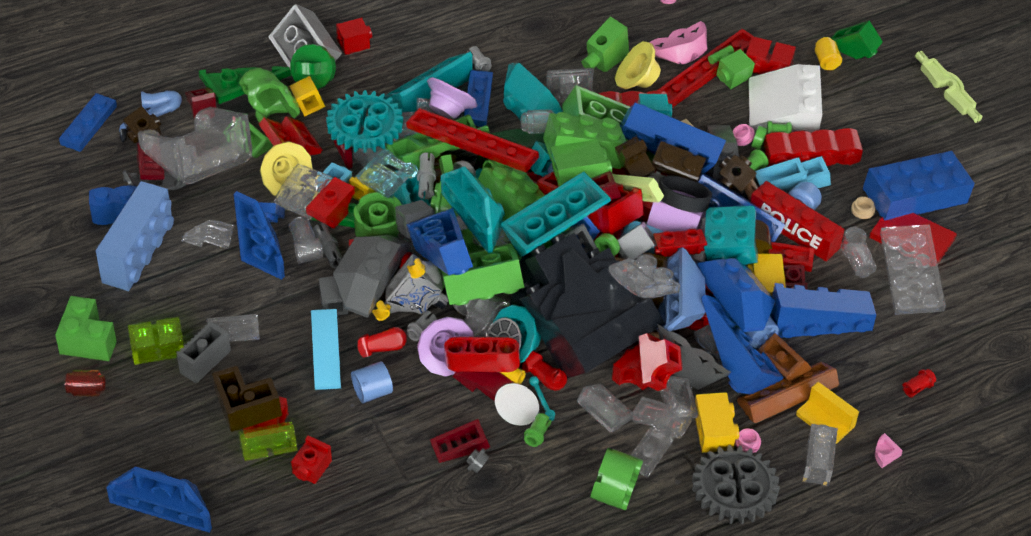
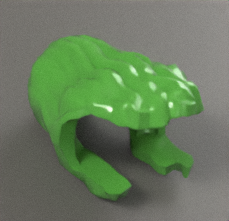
[239,68,300,123]

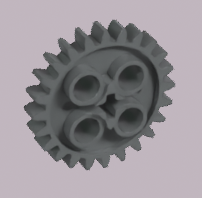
[692,445,780,524]

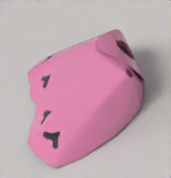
[649,21,707,64]

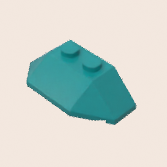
[503,63,563,127]
[441,166,505,253]

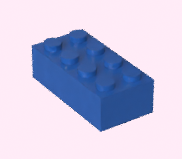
[863,151,975,220]

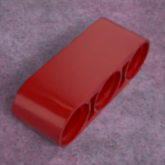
[444,337,520,372]

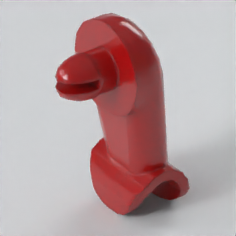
[358,327,407,357]
[521,351,567,391]

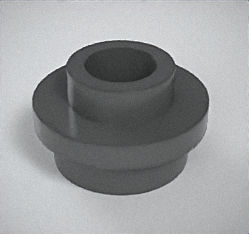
[466,448,490,473]

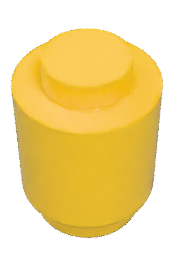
[815,37,842,70]

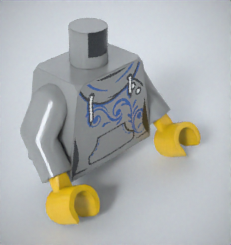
[372,254,448,321]

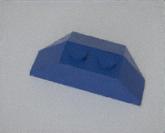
[695,258,775,332]
[106,467,212,533]

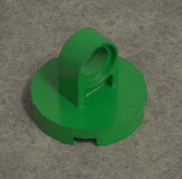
[290,44,336,89]

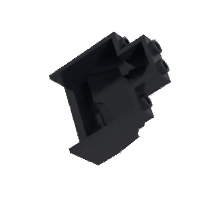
[520,233,665,379]

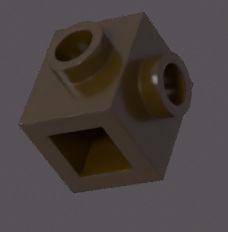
[123,106,162,144]
[719,154,757,192]

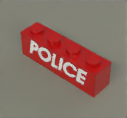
[750,181,845,262]

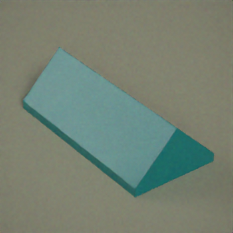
[385,51,473,120]
[500,171,611,257]

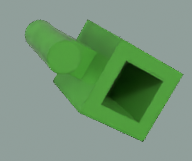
[708,45,755,89]

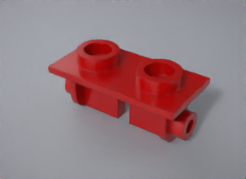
[653,229,707,257]

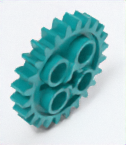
[326,90,403,153]

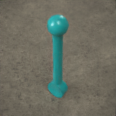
[529,376,555,421]

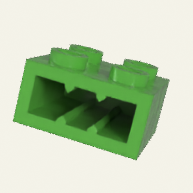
[550,139,612,186]

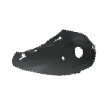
[657,324,731,390]

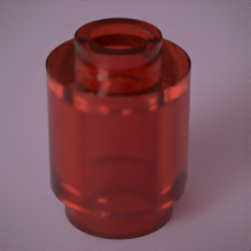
[65,370,106,396]

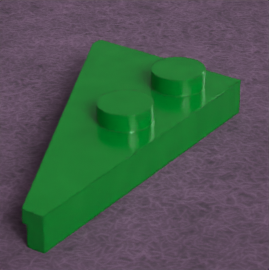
[199,66,291,104]

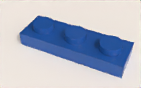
[464,70,493,127]
[59,93,117,152]
[259,202,285,223]

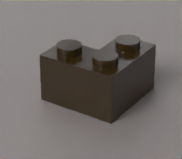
[212,366,282,432]

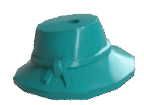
[493,305,541,363]

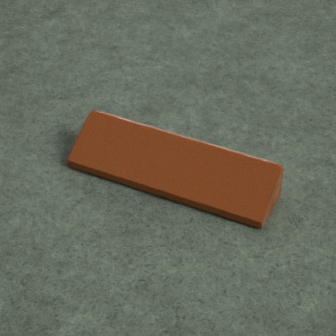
[737,361,839,423]

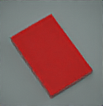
[869,213,957,269]

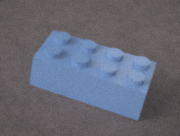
[96,181,174,291]

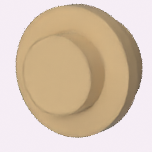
[851,197,875,219]

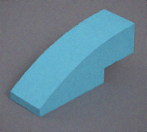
[755,156,831,193]
[311,309,341,390]

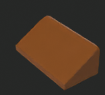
[757,333,812,381]

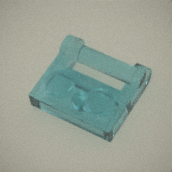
[356,149,418,198]

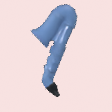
[119,90,182,143]

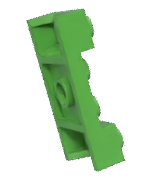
[385,114,490,171]

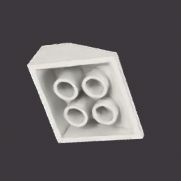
[748,64,822,133]

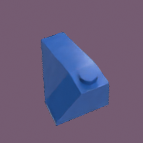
[698,174,786,242]
[234,191,285,280]
[701,295,784,395]

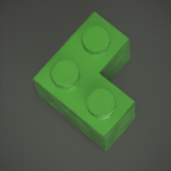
[55,296,117,361]

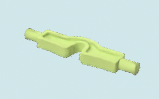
[915,51,982,123]

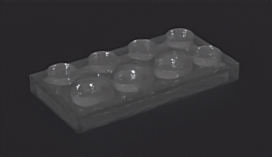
[880,224,946,315]

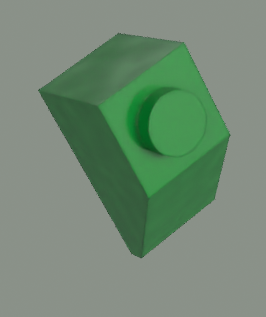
[831,20,883,59]

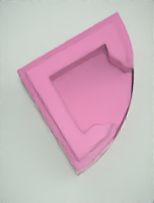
[875,433,903,468]

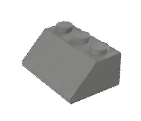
[268,4,342,70]

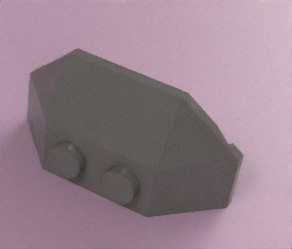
[333,234,411,318]

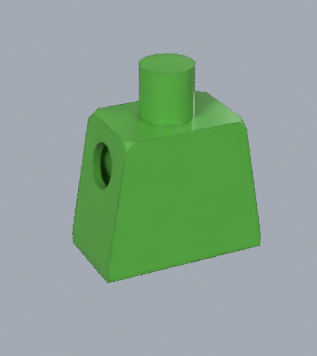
[582,17,629,72]

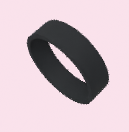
[659,175,712,213]

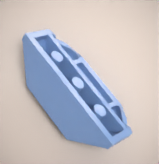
[657,247,706,331]

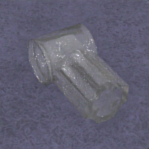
[289,217,323,264]
[841,227,876,278]

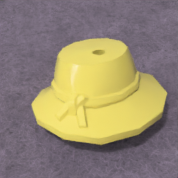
[615,41,661,89]
[260,141,312,199]

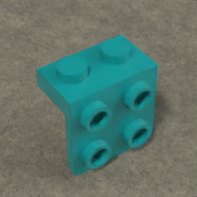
[704,206,758,265]

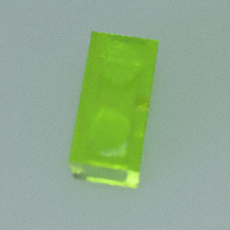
[128,317,184,365]
[238,422,298,461]

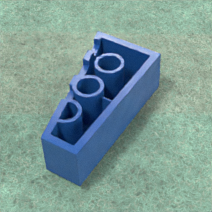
[620,103,726,178]
[406,208,473,275]
[770,283,876,338]

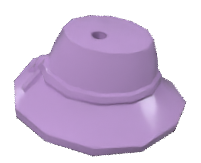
[427,77,477,120]
[417,317,474,376]

